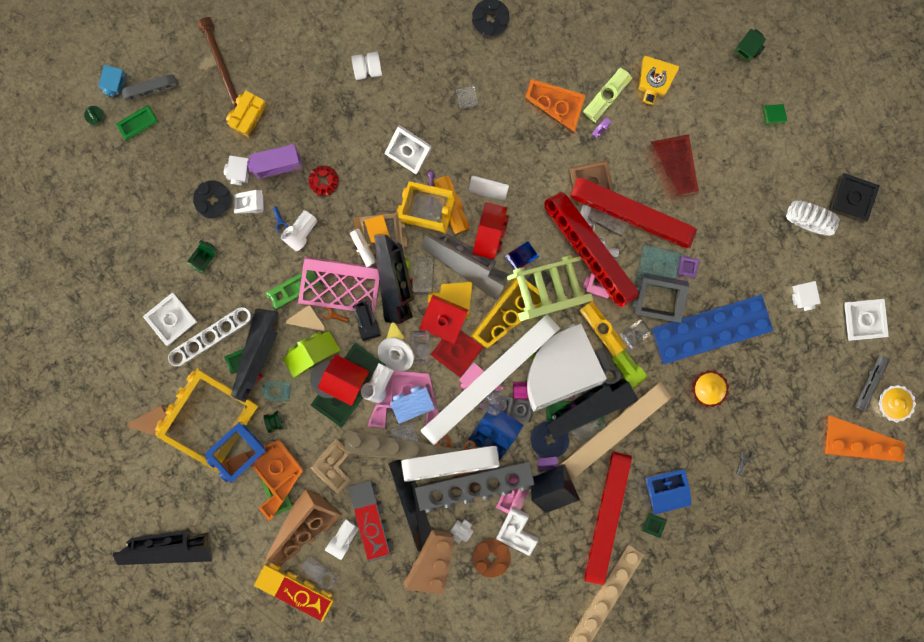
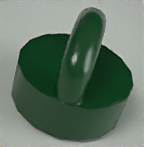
[84,106,105,125]

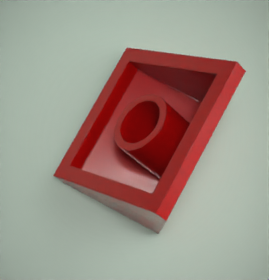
[318,354,370,406]

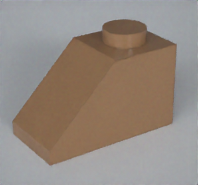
[127,405,175,435]

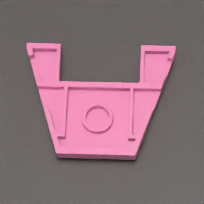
[368,371,439,428]

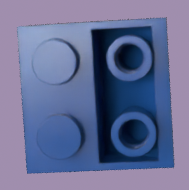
[468,404,524,461]
[644,468,692,515]

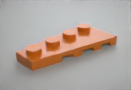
[825,416,905,462]

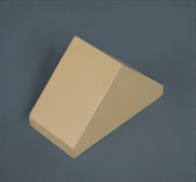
[286,305,326,332]

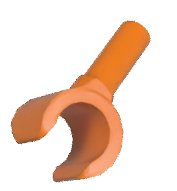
[321,307,349,323]

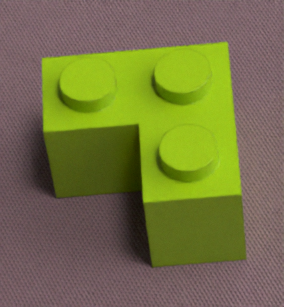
[282,331,341,378]

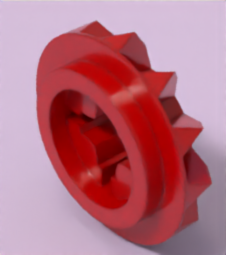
[308,165,339,196]

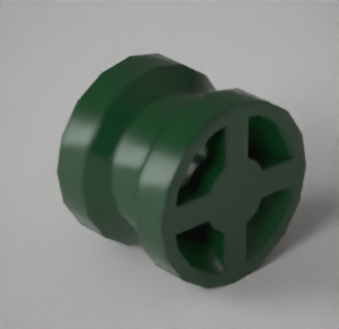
[263,411,284,433]

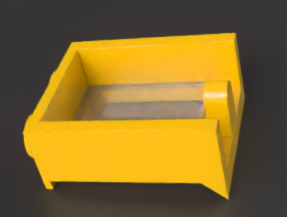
[397,181,456,234]

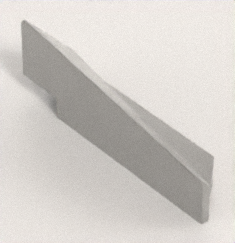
[421,233,510,300]

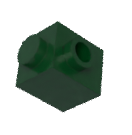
[734,29,766,62]

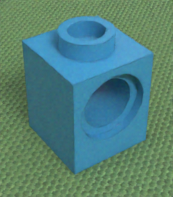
[98,65,127,96]

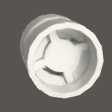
[351,51,382,80]

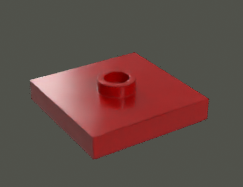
[419,295,468,344]

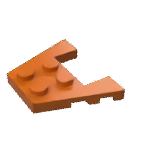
[222,440,304,521]

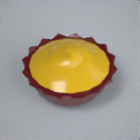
[692,370,730,408]

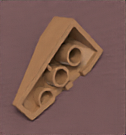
[266,490,341,565]

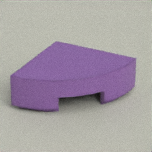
[592,117,611,138]

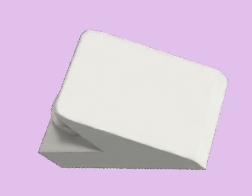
[233,190,264,214]

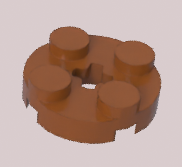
[472,538,511,578]

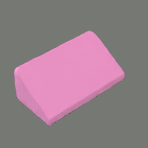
[496,474,530,514]

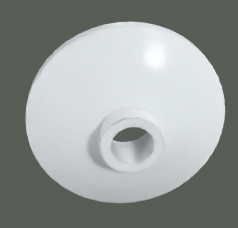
[378,337,414,372]

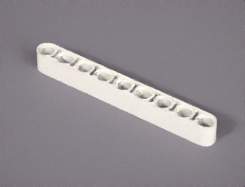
[421,314,560,445]

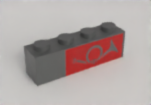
[348,479,394,562]

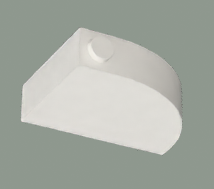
[527,324,607,412]

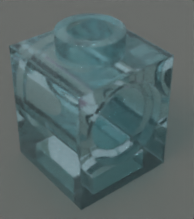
[262,381,291,402]

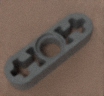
[121,74,177,100]

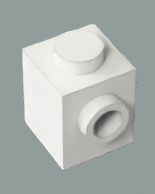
[224,156,250,186]
[792,281,821,311]

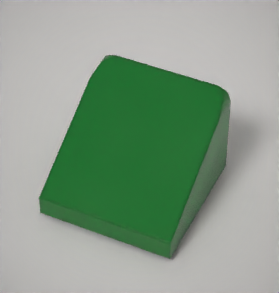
[764,104,787,125]

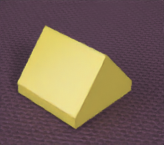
[387,322,404,340]

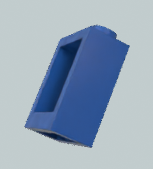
[204,422,268,483]

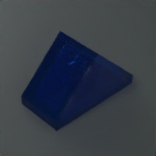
[504,241,539,270]

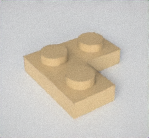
[309,440,351,494]

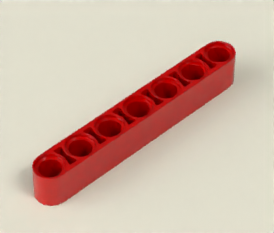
[570,178,697,248]
[544,192,638,307]
[584,451,632,585]

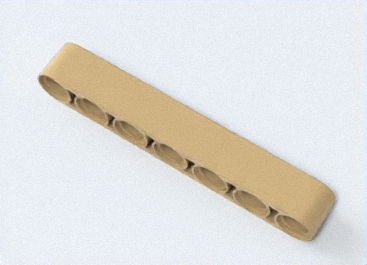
[558,381,673,480]

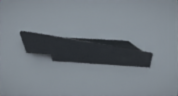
[374,234,414,324]
[231,308,278,403]
[546,378,638,438]
[388,460,431,552]
[113,531,212,565]

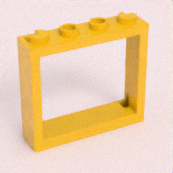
[155,368,258,472]

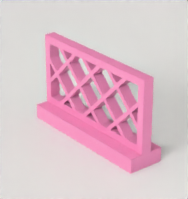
[298,256,379,314]

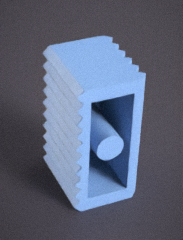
[390,385,435,424]

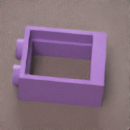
[247,144,303,179]

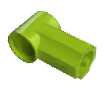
[611,349,648,389]

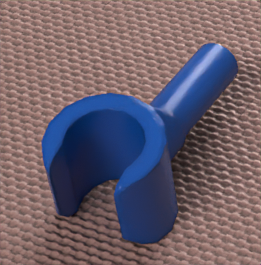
[273,207,288,233]

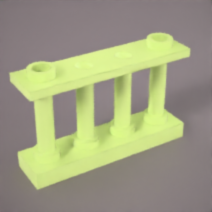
[507,255,593,321]

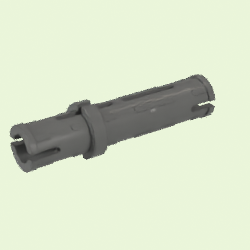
[854,355,890,412]

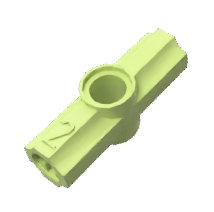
[583,68,633,122]

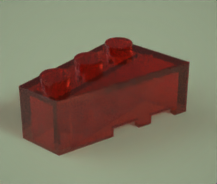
[651,134,699,197]

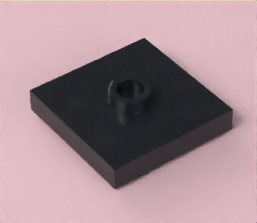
[830,173,880,222]

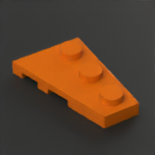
[525,79,586,132]

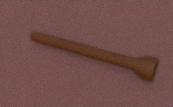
[196,17,237,105]

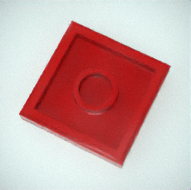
[430,330,484,378]

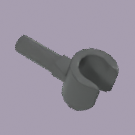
[736,449,754,476]

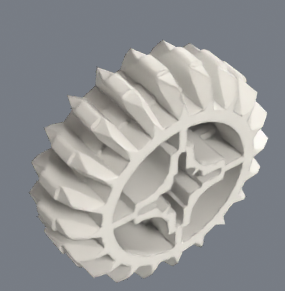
[787,200,840,236]

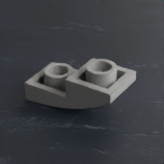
[493,394,533,422]

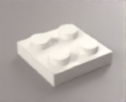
[143,292,198,346]
[844,299,889,341]

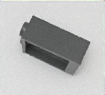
[632,273,689,323]

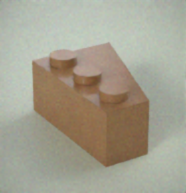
[403,529,454,594]

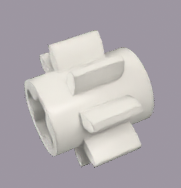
[450,519,474,544]

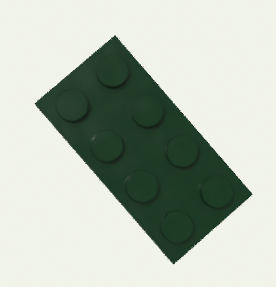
[310,343,386,428]

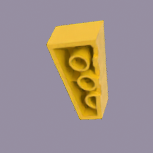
[470,278,550,348]

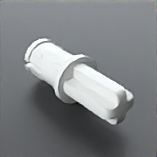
[350,229,377,267]

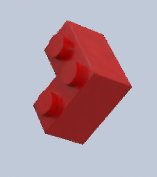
[472,202,509,260]

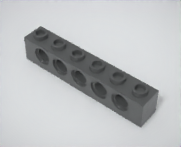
[415,460,534,513]

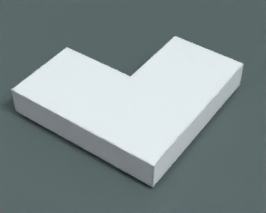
[496,506,539,556]

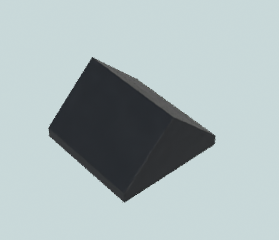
[531,464,580,513]

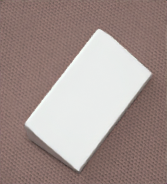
[469,176,509,201]

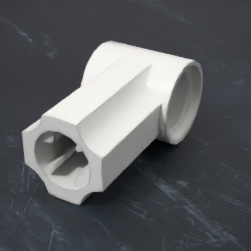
[281,211,318,251]
[361,363,394,403]
[325,519,359,560]

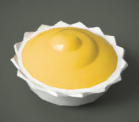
[878,385,916,423]

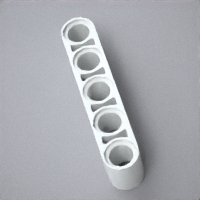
[168,307,253,366]
[401,446,500,481]

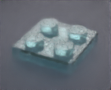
[635,244,681,290]

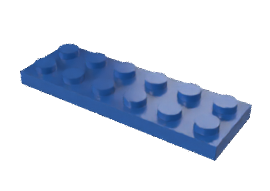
[652,294,773,365]

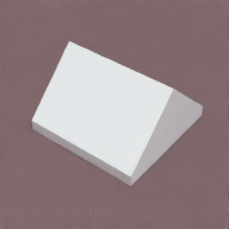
[384,125,432,174]

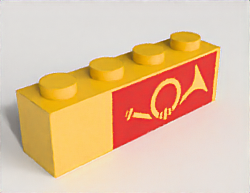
[254,562,335,622]

